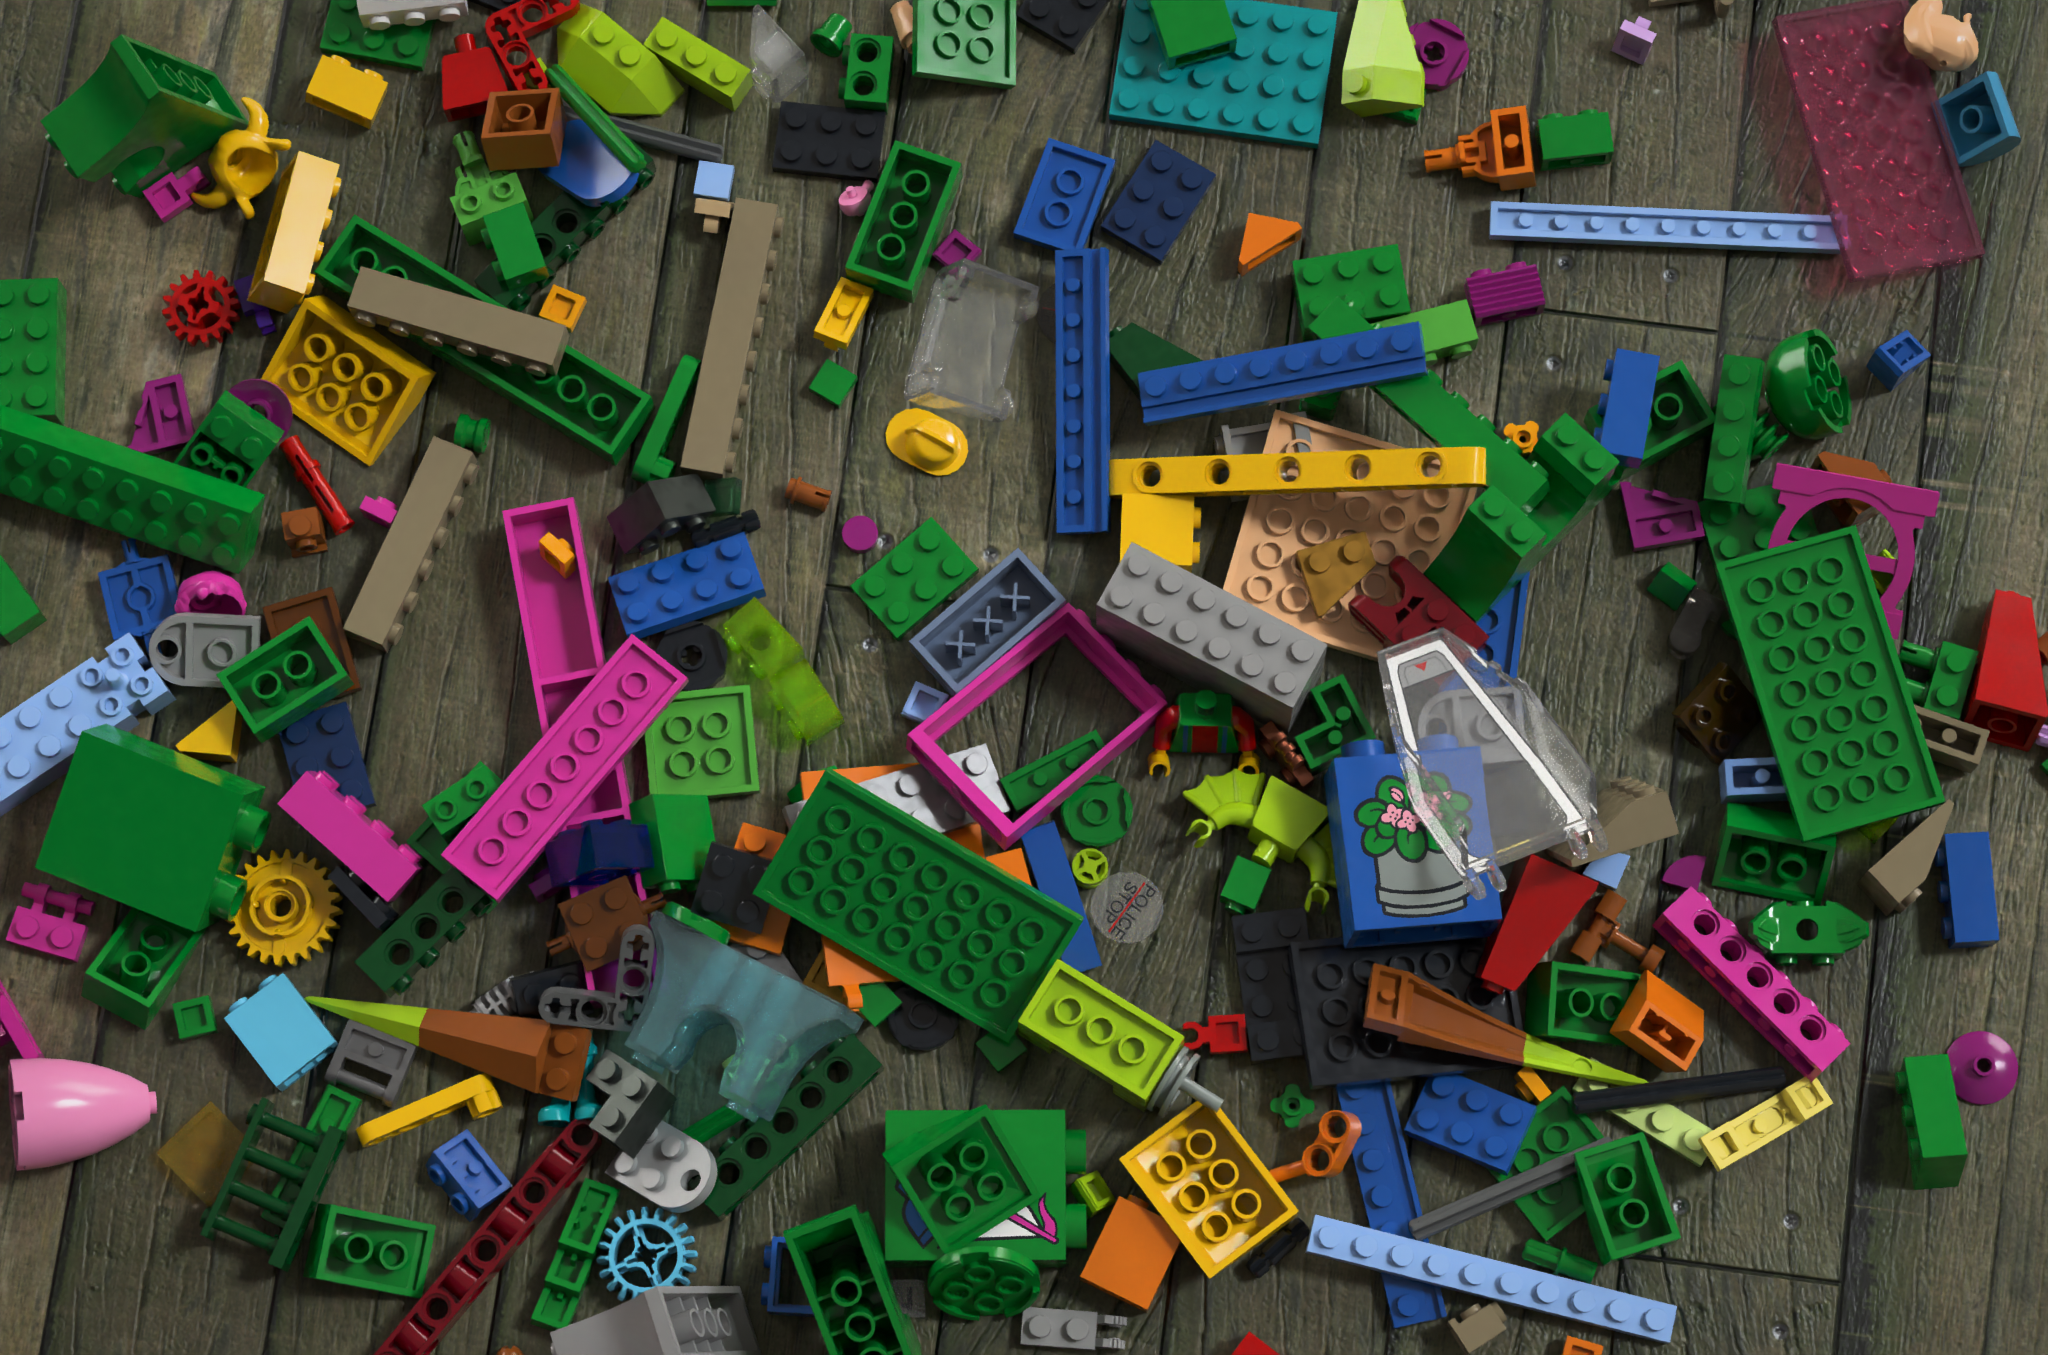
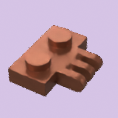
[1257,721,1315,793]

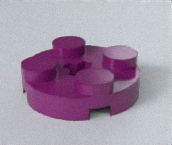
[1409,18,1469,91]

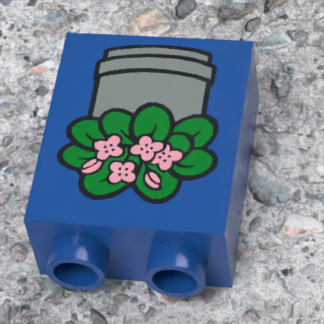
[1324,734,1502,948]

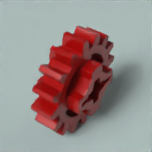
[162,270,241,348]

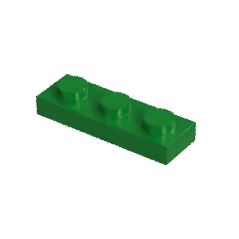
[1000,729,1113,813]

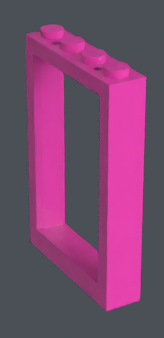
[906,602,1168,851]

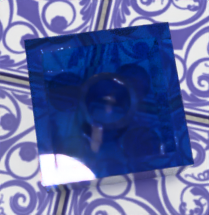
[545,819,655,887]

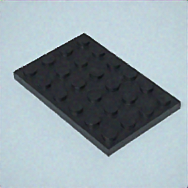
[1288,937,1525,1089]

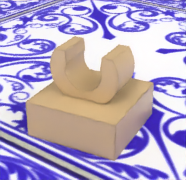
[694,198,735,234]

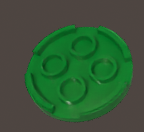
[927,1246,1040,1321]

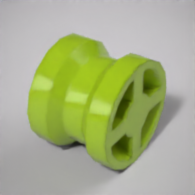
[1072,848,1108,889]

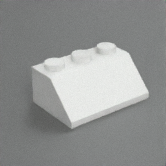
[356,0,469,30]

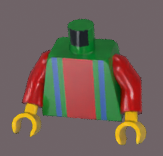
[1147,690,1261,777]

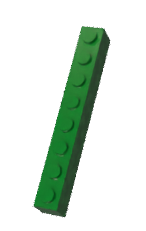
[1308,296,1551,515]

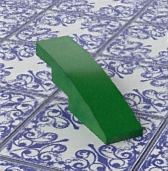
[531,1177,620,1331]

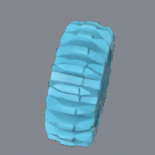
[597,1207,698,1302]

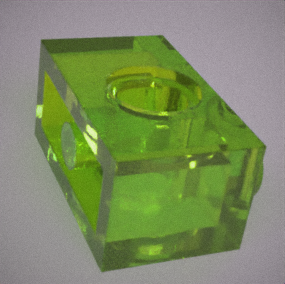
[722,597,805,685]

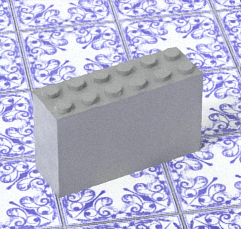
[1096,542,1328,736]

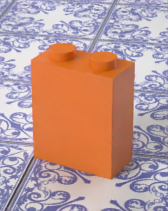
[1080,1194,1181,1313]

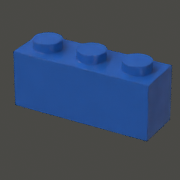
[1593,348,1660,469]
[1934,832,2000,949]

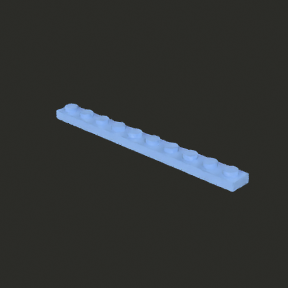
[1489,201,1847,254]
[1305,1215,1677,1344]

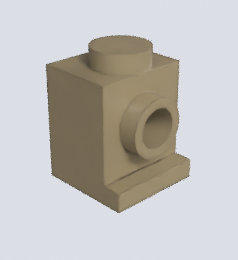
[1446,1301,1507,1355]

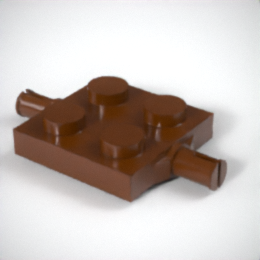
[546,875,666,973]

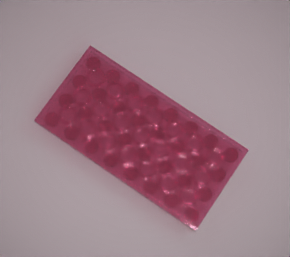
[1772,0,1985,283]

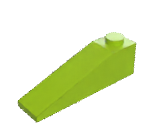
[1341,0,1425,117]

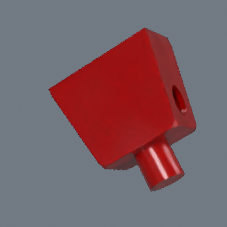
[442,34,508,122]

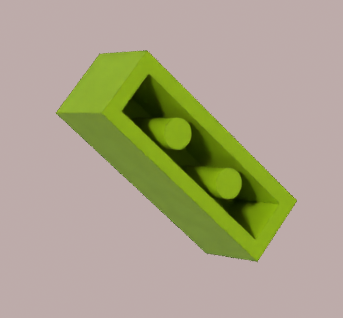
[643,17,753,112]

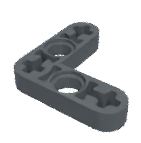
[538,924,655,1032]

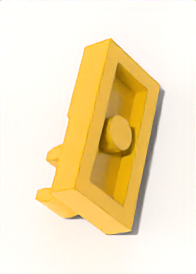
[813,277,874,352]

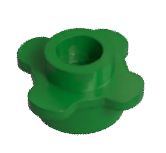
[1270,1084,1315,1128]

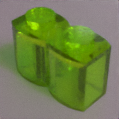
[767,658,845,746]

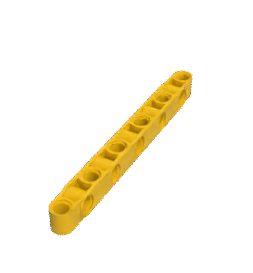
[1109,447,1486,499]

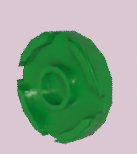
[1061,775,1133,848]
[661,901,731,948]

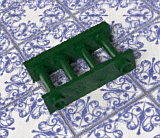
[199,1097,349,1272]

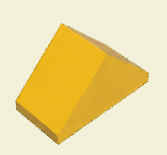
[175,700,243,763]

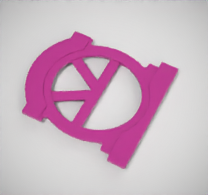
[1768,463,1940,639]

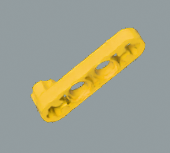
[356,1073,503,1147]

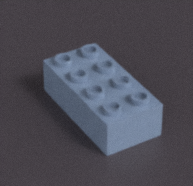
[909,548,1066,697]

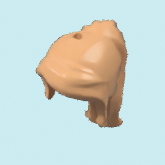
[1903,0,1979,73]

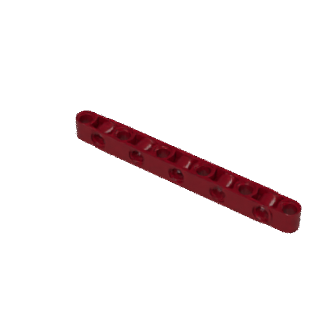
[374,1119,602,1355]

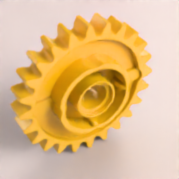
[225,849,343,968]

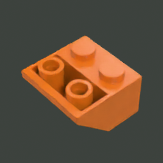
[1609,970,1704,1073]

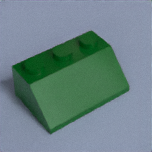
[1711,802,1836,906]

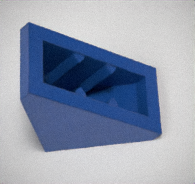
[1866,330,1931,392]

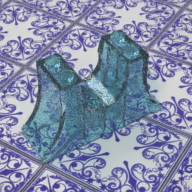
[624,910,864,1123]

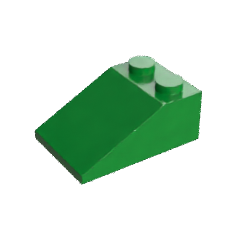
[81,907,206,1030]
[1524,961,1642,1048]
[1573,1131,1681,1266]
[303,1203,436,1299]

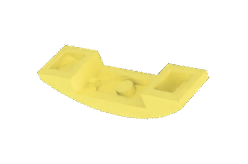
[1698,1076,1833,1172]

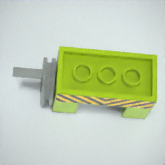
[1018,959,1224,1118]

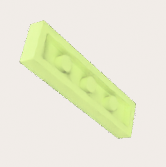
[1572,1057,1713,1167]

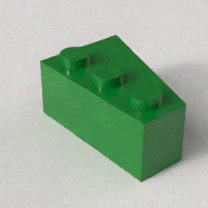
[1895,1054,1968,1190]

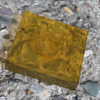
[156,1101,254,1206]

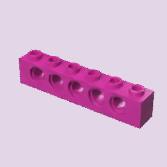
[1652,886,1851,1083]

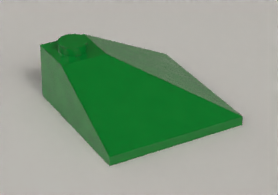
[882,1104,1042,1255]

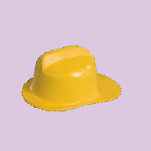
[886,408,968,476]

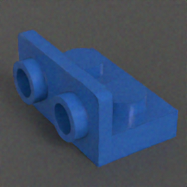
[425,1129,512,1222]

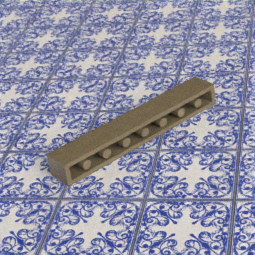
[680,197,785,484]

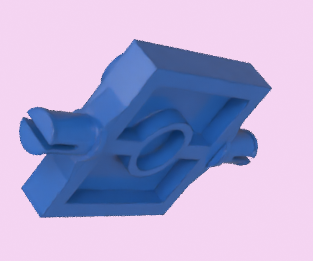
[98,538,178,658]

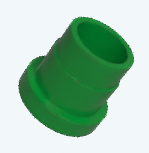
[810,13,852,58]

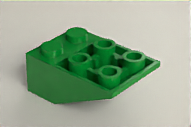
[174,390,285,487]

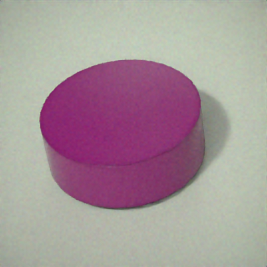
[842,516,878,553]

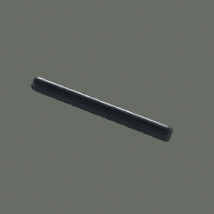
[1571,1066,1786,1114]

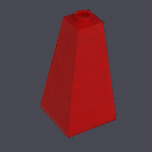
[1960,589,2048,752]
[1474,854,1599,995]

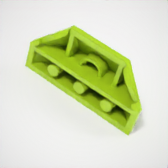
[557,3,685,117]

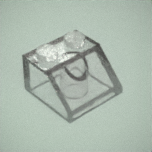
[749,4,809,105]

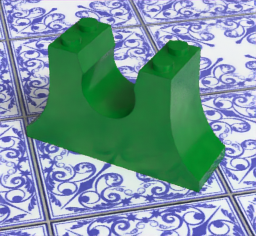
[40,34,248,199]
[1423,412,1620,624]
[783,1204,922,1355]

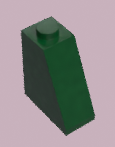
[1109,323,1203,402]

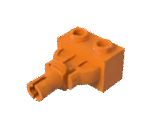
[1424,105,1536,191]

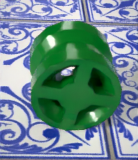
[454,413,491,454]

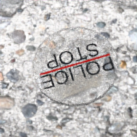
[1091,872,1163,944]

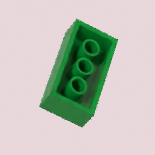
[845,140,963,303]
[0,278,67,426]

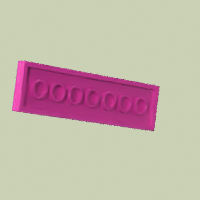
[441,634,689,903]

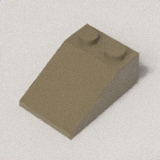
[1857,799,1954,916]

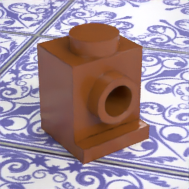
[281,506,328,558]

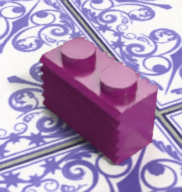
[1464,262,1546,327]

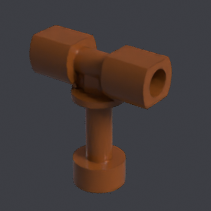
[1569,889,1666,973]

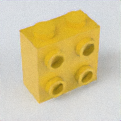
[1120,493,1201,573]

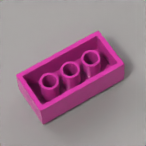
[277,770,424,902]

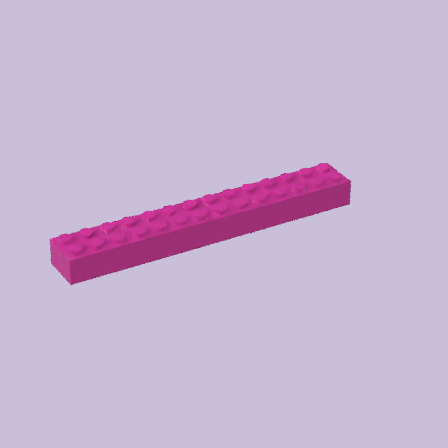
[502,497,667,1009]

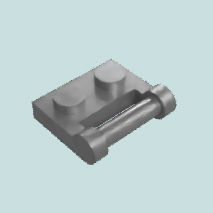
[324,1019,419,1108]

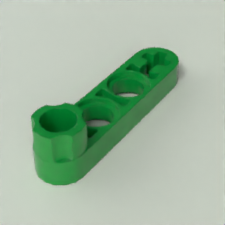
[631,354,702,484]

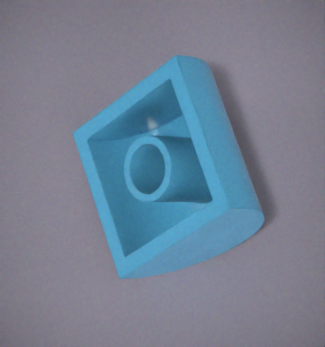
[1933,71,2021,167]

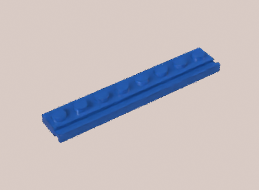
[1055,247,1111,535]
[1138,321,1428,426]
[1335,1081,1447,1329]

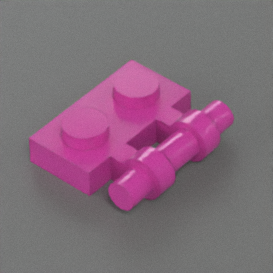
[6,882,96,963]

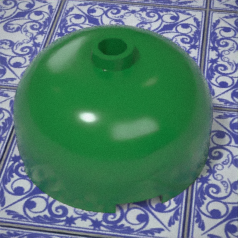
[1764,329,1852,440]

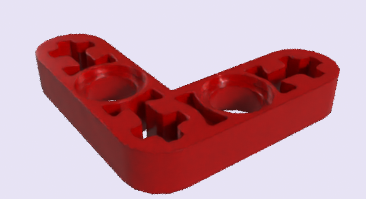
[485,0,581,90]

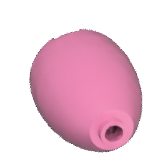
[8,1058,157,1171]

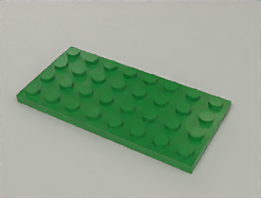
[1714,525,1945,844]
[752,767,1084,1042]

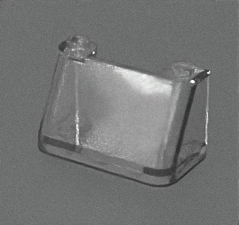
[904,258,1040,423]

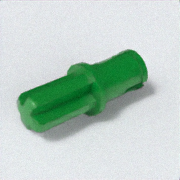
[1522,1238,1598,1284]

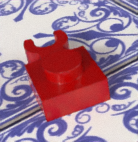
[1182,1014,1247,1055]

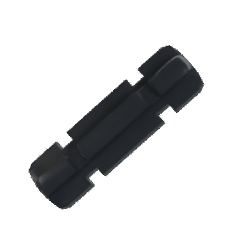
[691,509,761,548]
[1246,1218,1310,1278]

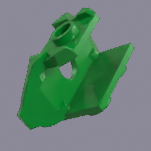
[1748,901,1869,966]

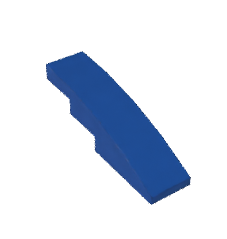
[1021,821,1102,972]

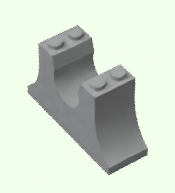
[550,1286,762,1355]

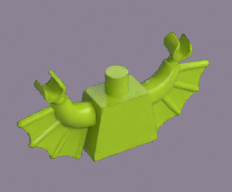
[1182,768,1337,914]

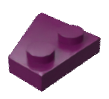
[128,374,195,455]
[1619,481,1705,552]

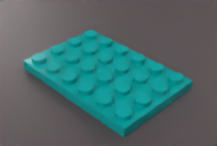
[1109,0,1338,149]

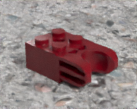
[1348,556,1490,696]

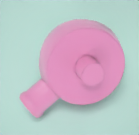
[839,180,874,216]

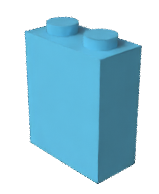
[224,973,339,1092]

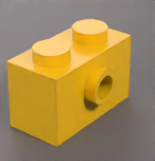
[305,54,388,129]

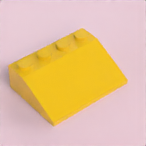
[261,294,436,466]
[1119,1101,1299,1279]

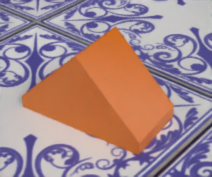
[1238,213,1302,276]

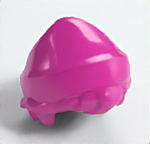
[174,571,247,615]

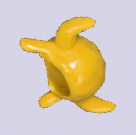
[191,97,291,220]

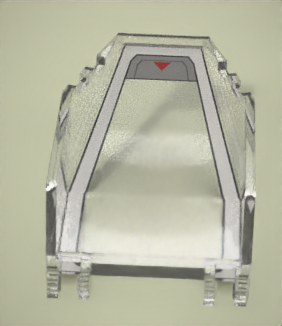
[1377,627,1608,900]

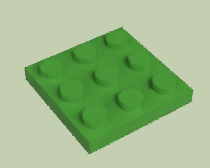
[645,684,760,799]

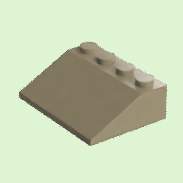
[1543,776,1679,867]

